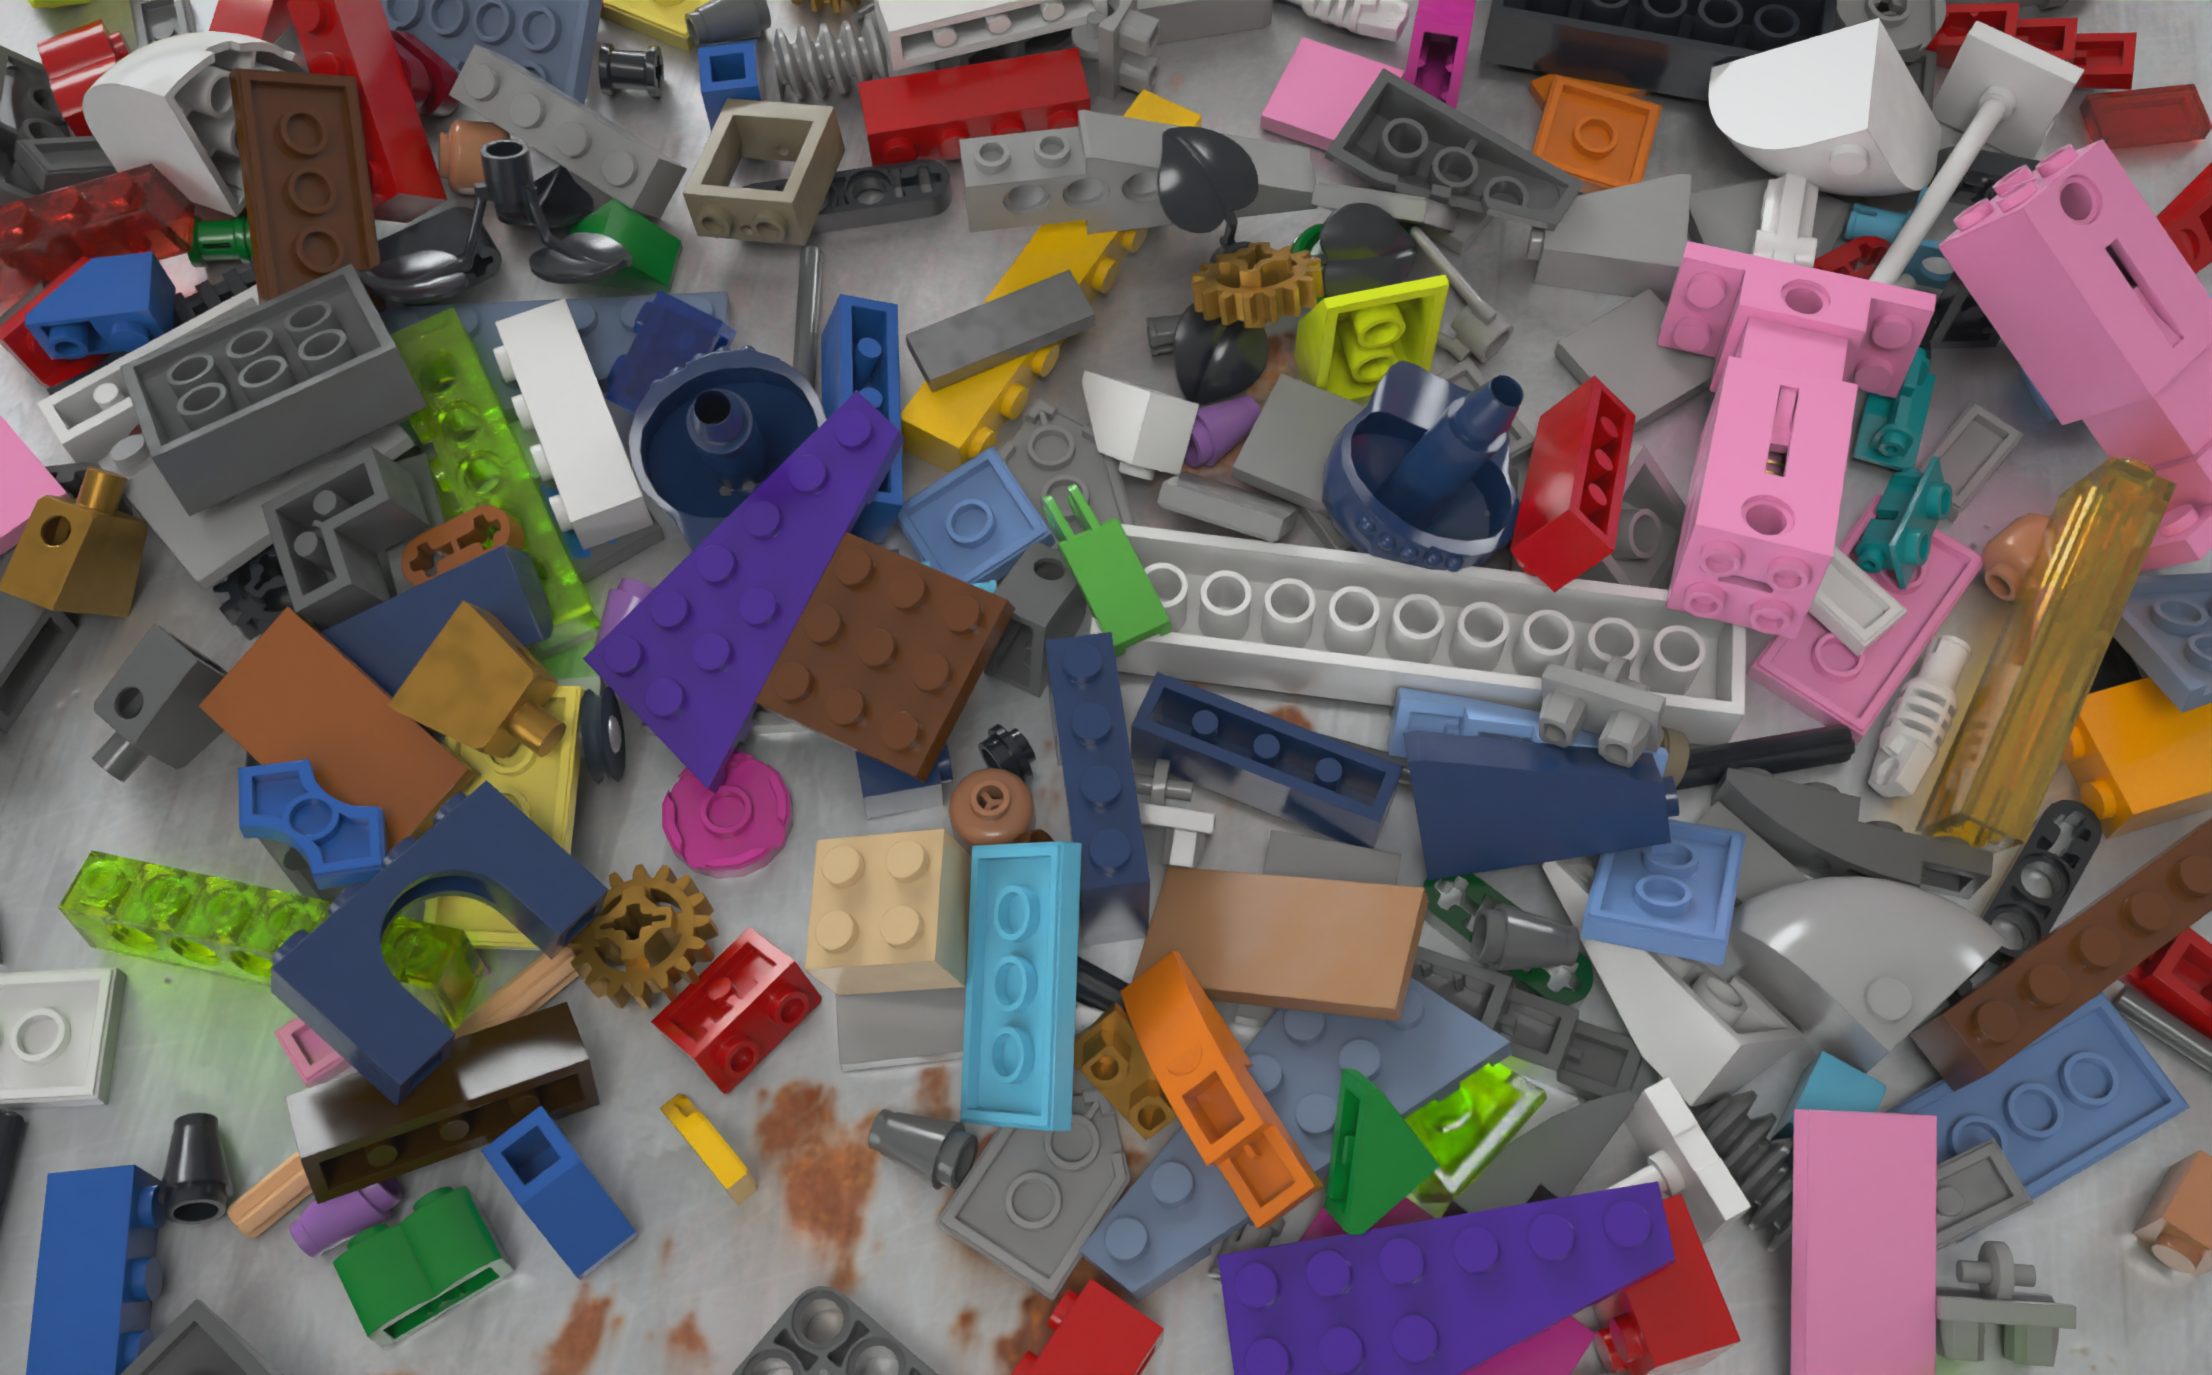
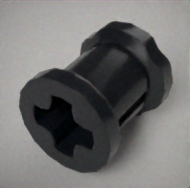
[598,43,664,97]

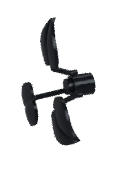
[1157,126,1417,407]
[355,139,633,304]

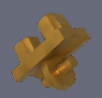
[1074,1002,1177,1140]

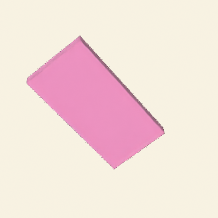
[1747,494,1983,745]
[1790,1109,1937,1375]

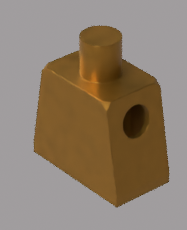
[0,466,148,617]
[388,600,566,759]

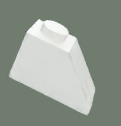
[1082,370,1199,480]

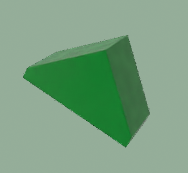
[568,198,683,293]
[1324,1068,1440,1235]

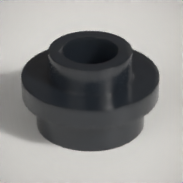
[978,724,1036,783]

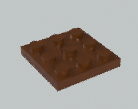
[755,532,1015,784]

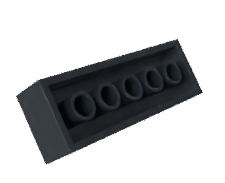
[1480,0,1837,101]

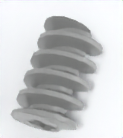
[773,18,889,102]

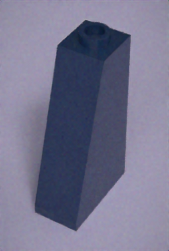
[1403,731,1679,880]

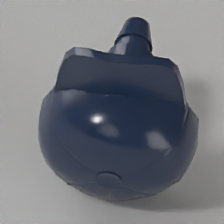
[628,345,827,551]
[1322,360,1524,572]

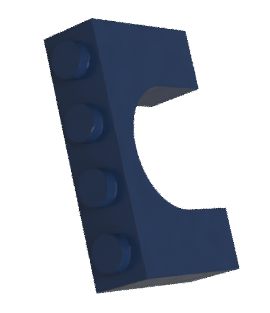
[1045,632,1150,946]
[271,780,608,1107]

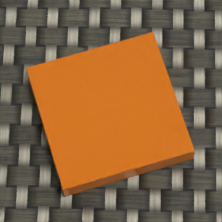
[1531,74,1662,194]

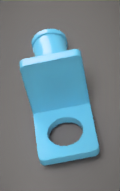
[1845,187,1953,290]

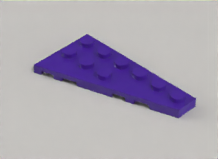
[583,391,905,794]
[1218,1181,1676,1375]

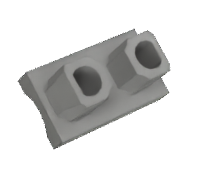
[1071,0,1161,101]
[1539,655,1666,768]
[1134,758,1216,868]
[1936,1241,2076,1367]

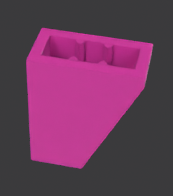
[1404,0,1476,109]

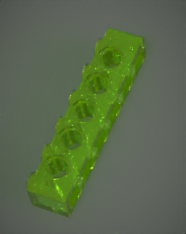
[390,307,601,662]
[58,850,485,1029]

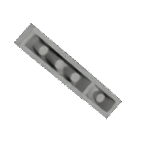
[959,110,1318,234]

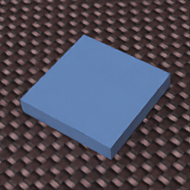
[896,445,1057,584]

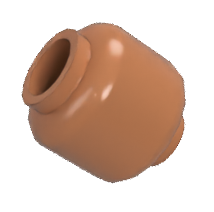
[438,120,510,196]
[1982,513,2082,606]
[948,768,1036,856]

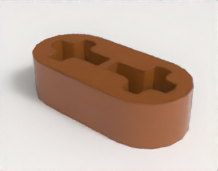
[401,505,524,586]

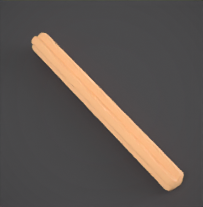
[227,945,579,1239]

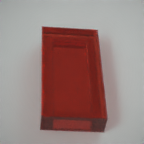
[2079,84,2212,149]

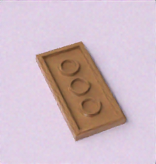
[1132,866,1429,1021]

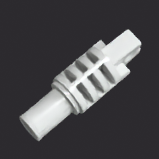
[1286,0,1409,42]
[1868,635,1972,798]

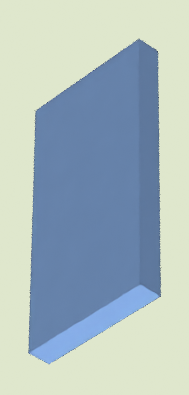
[1885,991,2190,1244]

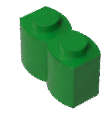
[332,1186,514,1348]

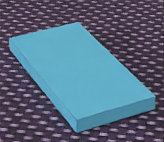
[960,841,1082,1131]

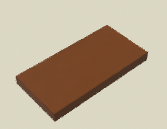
[199,606,477,853]

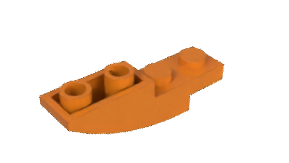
[1120,950,1324,1229]

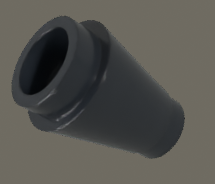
[158,1113,234,1225]

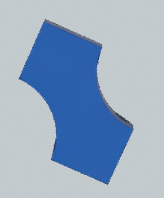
[238,759,388,889]

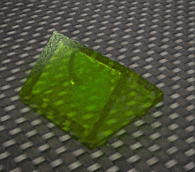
[1404,1063,1547,1204]

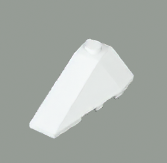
[1542,856,1805,1106]

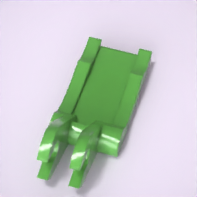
[1042,484,1173,657]

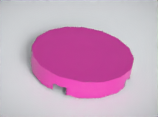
[662,751,793,879]

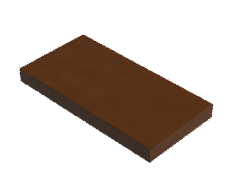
[229,68,386,314]

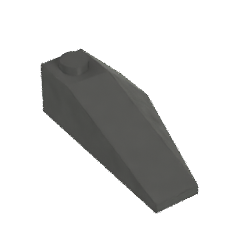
[0,45,99,251]
[1325,68,1584,231]

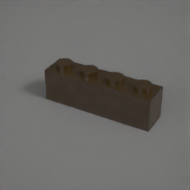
[285,1002,600,1204]

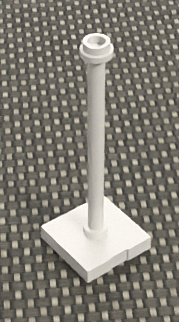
[1869,21,2084,285]
[1605,1076,1752,1245]

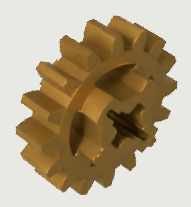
[1191,242,1324,328]
[568,864,719,1010]

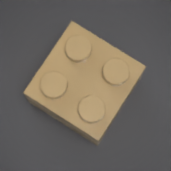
[804,828,972,996]

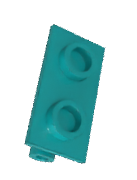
[1852,347,1936,471]
[1855,456,1952,590]

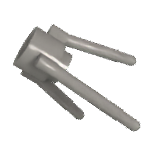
[1410,226,1514,362]

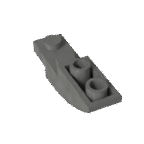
[1710,767,1994,900]

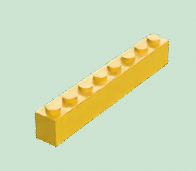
[901,89,1202,473]

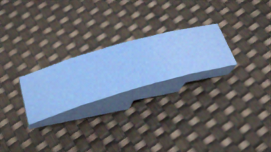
[1387,687,1669,777]

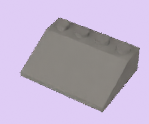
[97,424,415,591]

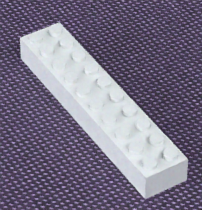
[1090,524,1746,746]

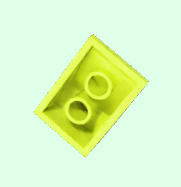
[1294,274,1449,404]

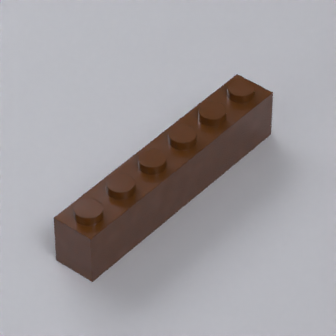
[1909,817,2212,1092]

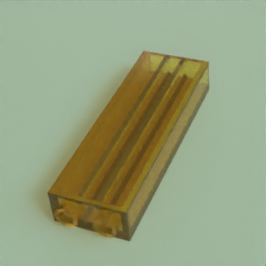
[1914,456,2177,854]

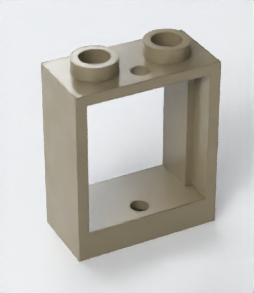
[683,98,845,246]

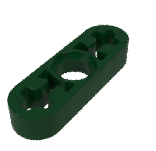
[1423,874,1594,1009]

